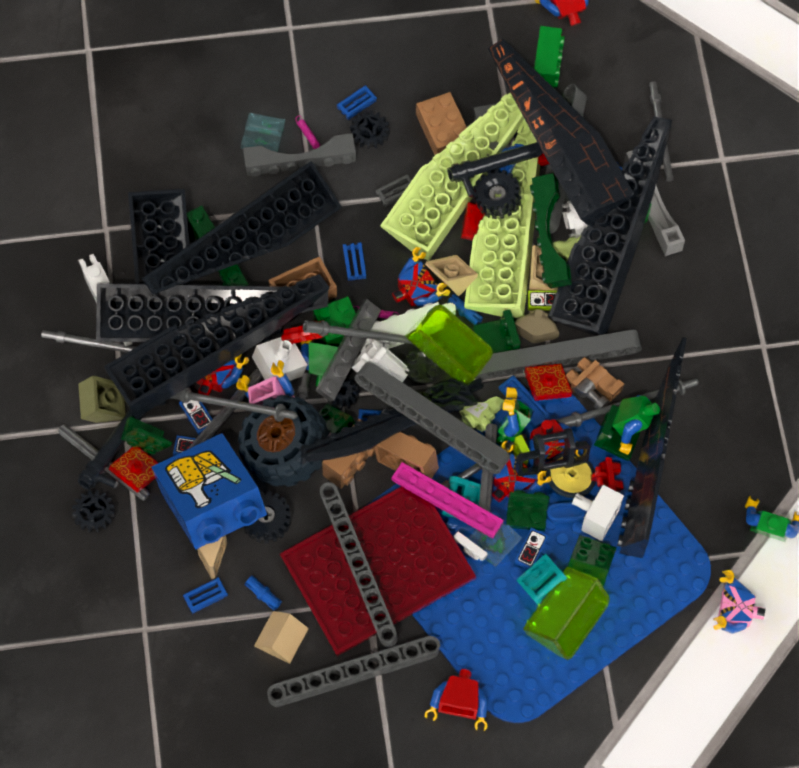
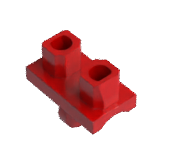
[590,457,623,493]

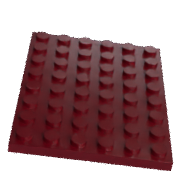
[280,486,476,656]

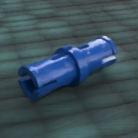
[447,294,483,325]
[245,575,282,611]

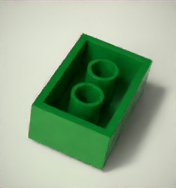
[534,26,565,88]

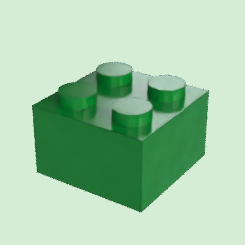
[313,297,356,347]

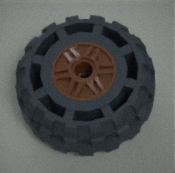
[238,395,329,487]

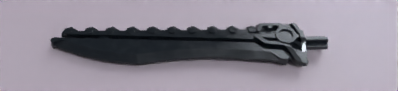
[300,378,484,464]

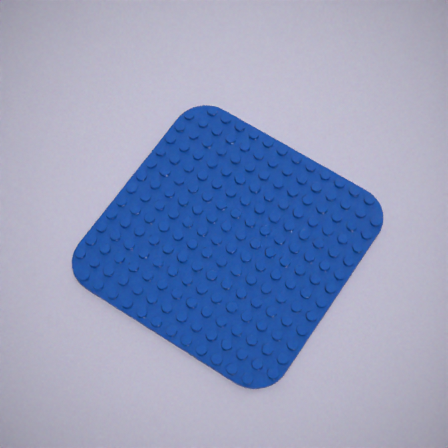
[366,390,711,723]

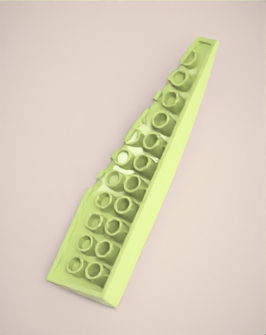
[381,93,524,261]
[464,119,540,318]

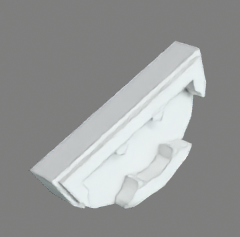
[454,531,488,561]

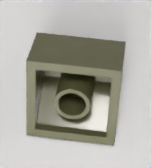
[78,376,125,423]

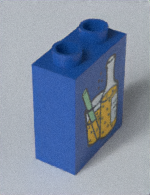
[151,433,267,550]

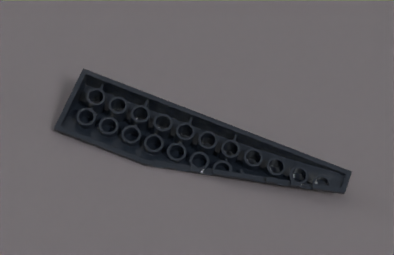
[96,282,328,342]

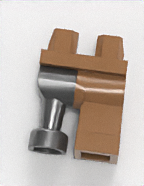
[566,357,624,409]

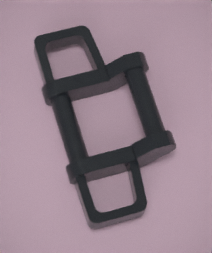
[515,428,591,476]

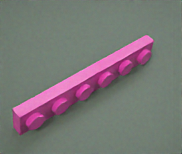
[392,462,504,539]

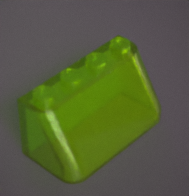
[405,305,493,384]
[523,567,609,660]

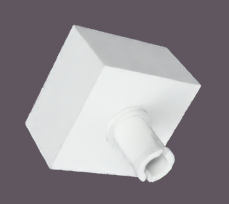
[252,337,307,381]
[572,485,624,541]

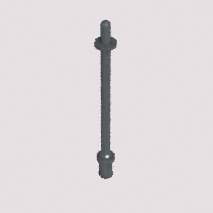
[303,320,444,350]
[556,378,699,427]
[170,388,298,422]

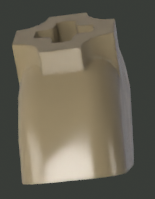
[514,309,559,343]

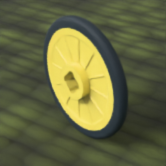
[546,454,596,498]

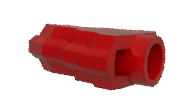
[281,320,328,344]

